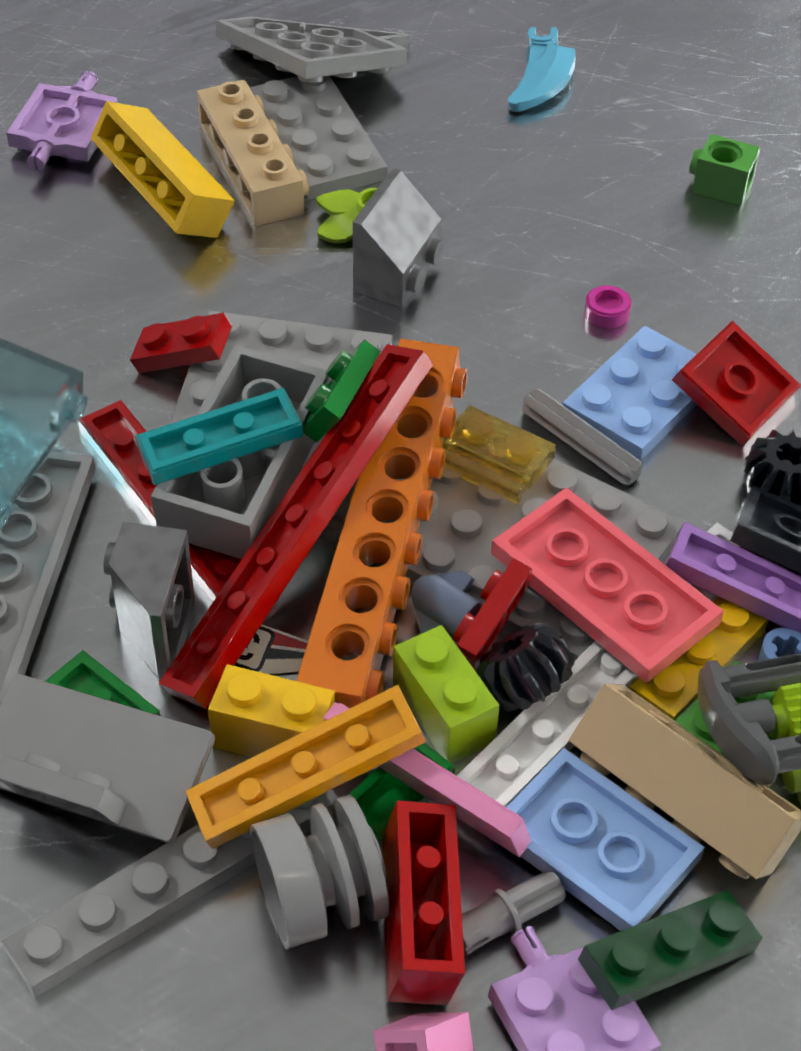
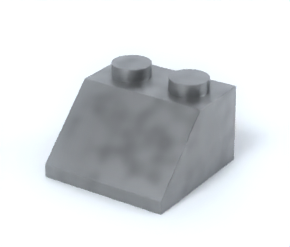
[353,168,445,308]
[103,522,195,681]

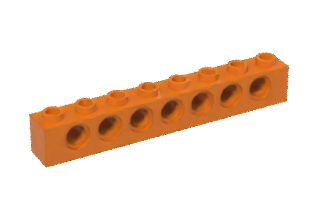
[296,338,467,708]

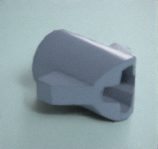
[411,570,483,635]

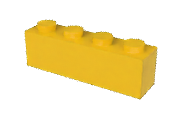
[90,101,235,238]

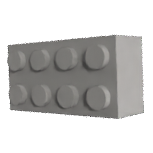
[151,344,330,559]

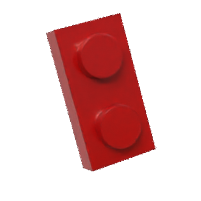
[130,313,232,373]
[452,558,533,671]

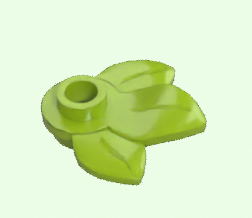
[316,188,377,244]

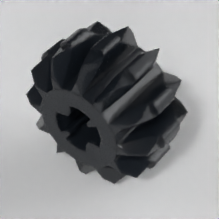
[743,429,801,506]
[476,623,575,712]

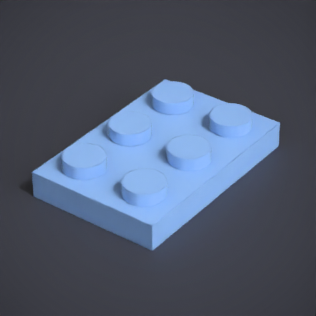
[562,326,697,461]
[507,748,705,931]

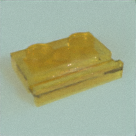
[441,405,556,505]

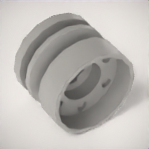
[250,794,389,950]

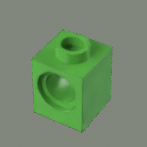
[689,134,760,206]

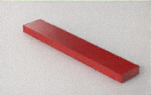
[78,400,242,602]

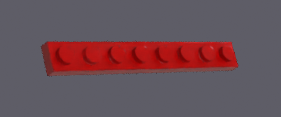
[158,344,433,709]

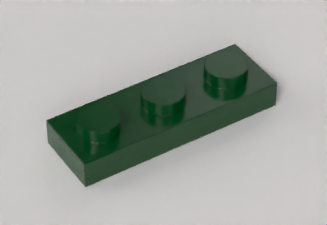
[578,890,763,1010]

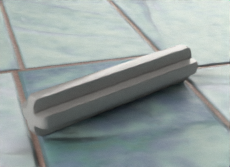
[522,388,643,486]

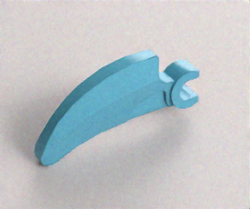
[508,27,576,112]

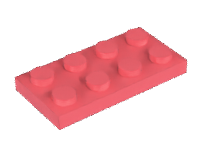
[491,487,724,683]

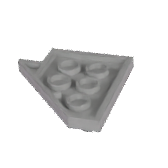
[216,17,411,83]

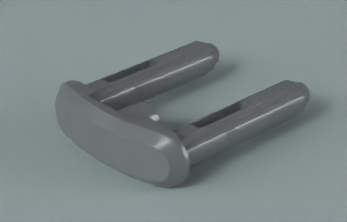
[698,653,801,786]

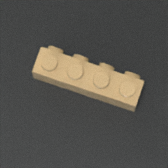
[197,79,309,227]
[568,684,801,879]

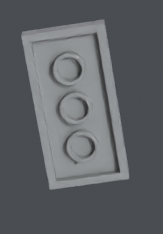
[249,76,388,200]

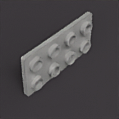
[0,674,215,844]

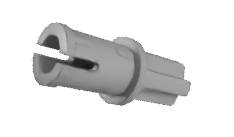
[462,872,566,956]

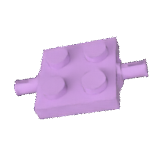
[6,71,118,171]
[488,926,661,1051]

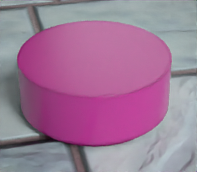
[584,285,632,329]

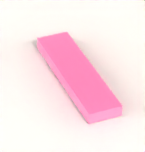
[323,702,531,858]

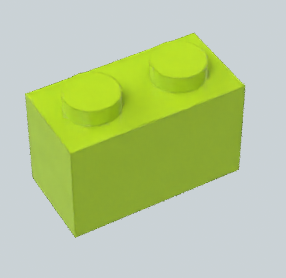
[393,625,499,764]

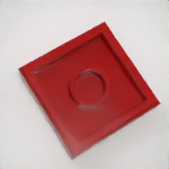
[672,320,801,447]

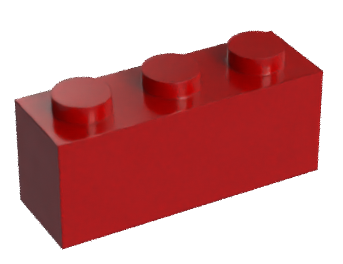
[382,800,465,1005]

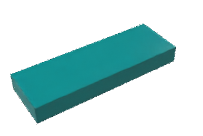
[135,387,303,485]

